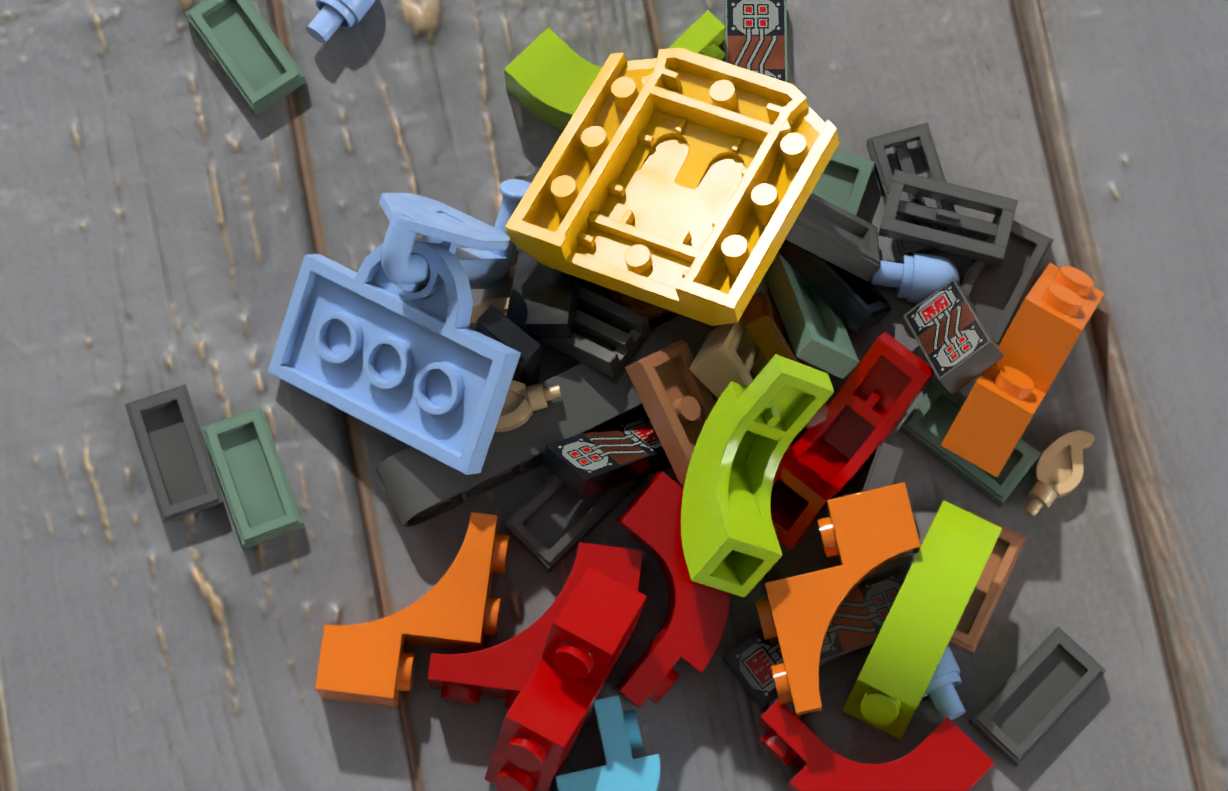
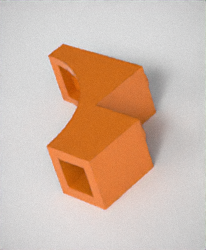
[941,263,1105,477]
[756,482,921,716]
[315,512,510,707]

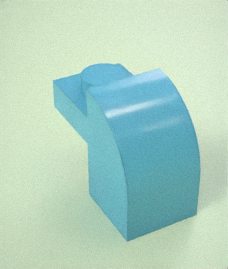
[555,695,660,791]

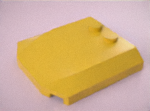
[505,48,840,326]

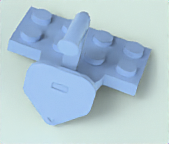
[267,179,531,475]

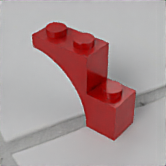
[427,542,643,709]
[484,565,647,791]

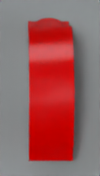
[770,332,935,549]
[613,471,731,708]
[758,698,995,791]

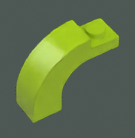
[504,10,726,131]
[681,354,834,598]
[842,500,1002,740]

